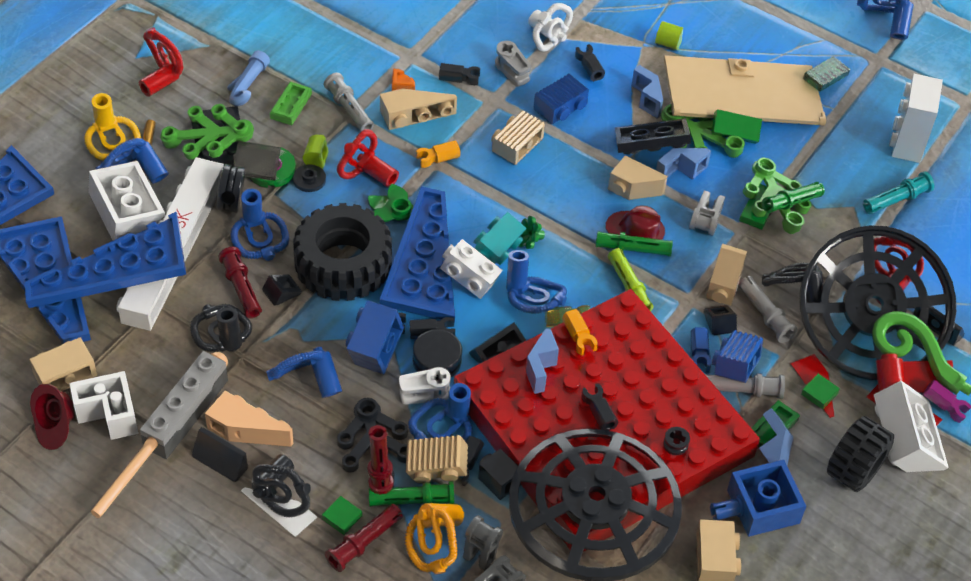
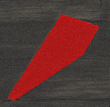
[790,354,834,418]

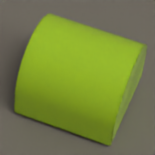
[655,21,683,50]
[303,134,329,169]

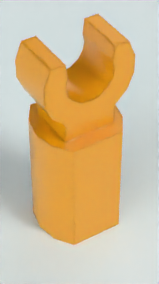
[416,140,460,168]
[562,309,597,355]

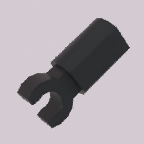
[575,44,605,82]
[439,63,480,86]
[409,317,455,339]
[582,384,619,431]
[461,436,484,486]

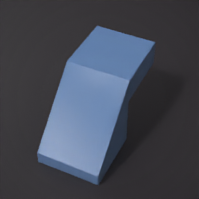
[631,65,663,119]
[656,148,711,180]
[526,328,559,394]
[759,408,793,465]

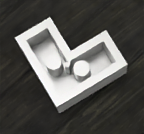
[69,371,138,440]

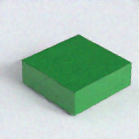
[801,373,840,410]
[322,496,362,535]

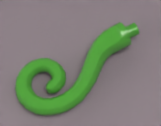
[872,311,971,396]

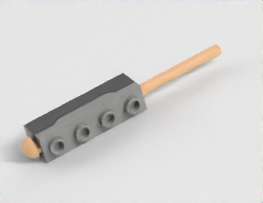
[91,351,228,518]

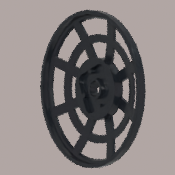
[799,225,957,380]
[509,429,682,581]

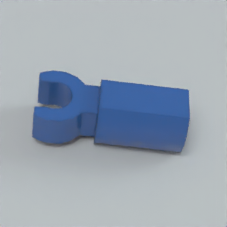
[691,327,712,372]

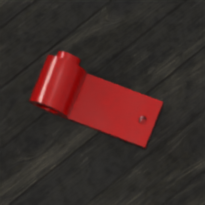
[876,354,953,393]

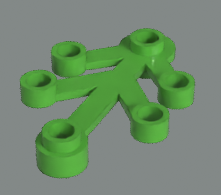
[160,104,254,160]
[661,104,745,158]
[743,157,812,234]

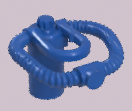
[857,0,914,40]
[96,138,169,184]
[230,189,289,261]
[506,250,567,314]
[266,347,342,398]
[408,383,473,441]

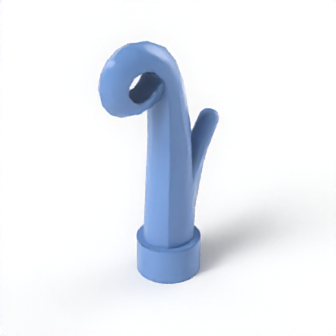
[227,50,270,106]

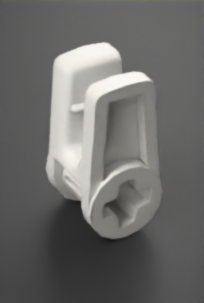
[399,367,451,405]

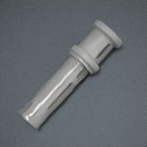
[324,72,374,131]
[738,276,798,343]
[705,373,785,399]

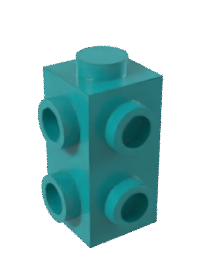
[474,212,527,265]

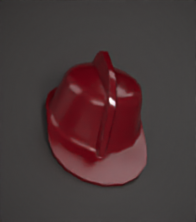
[606,205,665,240]
[30,384,75,450]

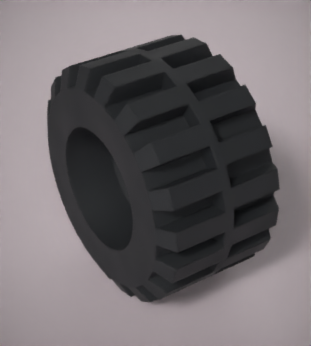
[827,416,894,492]

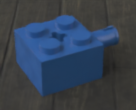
[710,460,806,537]

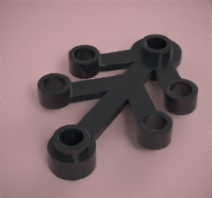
[337,398,408,487]

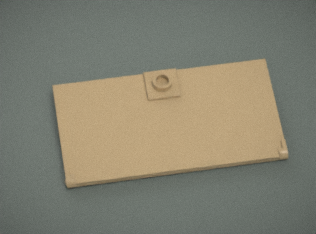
[664,55,826,126]

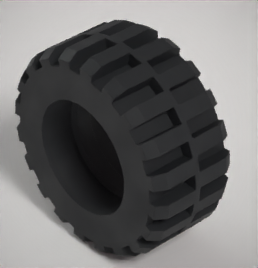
[293,203,392,301]

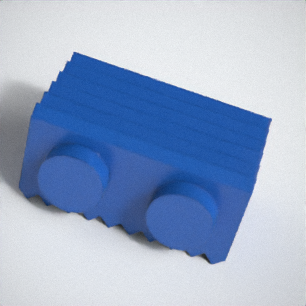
[534,73,589,124]
[712,330,763,383]

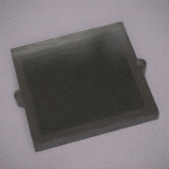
[233,141,281,181]

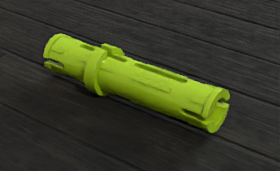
[608,248,654,311]

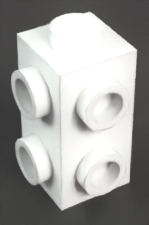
[440,240,503,299]

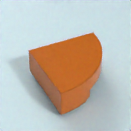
[392,68,415,91]

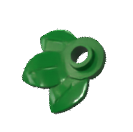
[368,184,413,222]

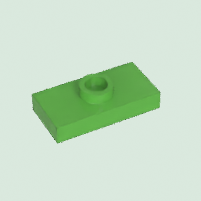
[270,82,312,126]

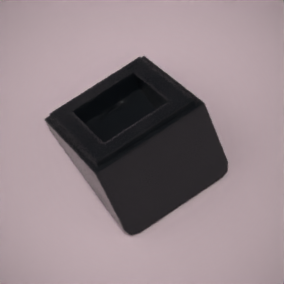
[262,274,302,306]
[704,305,737,336]

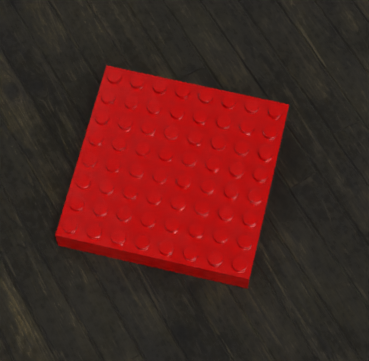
[454,289,760,552]

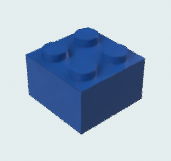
[346,300,404,375]

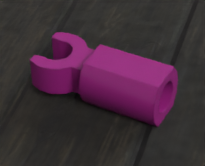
[922,380,971,423]

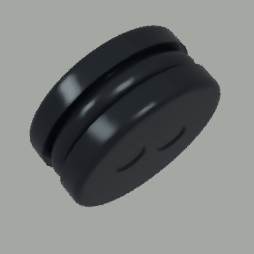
[216,164,246,213]
[413,329,462,380]

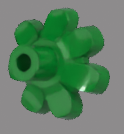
[519,216,545,249]

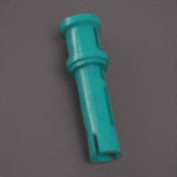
[863,171,935,214]

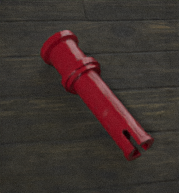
[218,247,262,318]
[367,425,394,494]
[325,504,403,572]

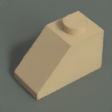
[608,155,668,200]
[707,244,747,306]

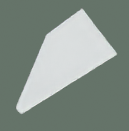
[241,487,317,537]

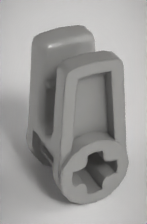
[495,41,531,87]
[689,190,725,236]

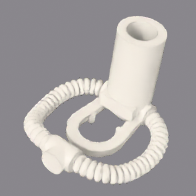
[528,3,573,52]

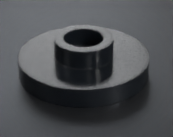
[293,165,326,192]

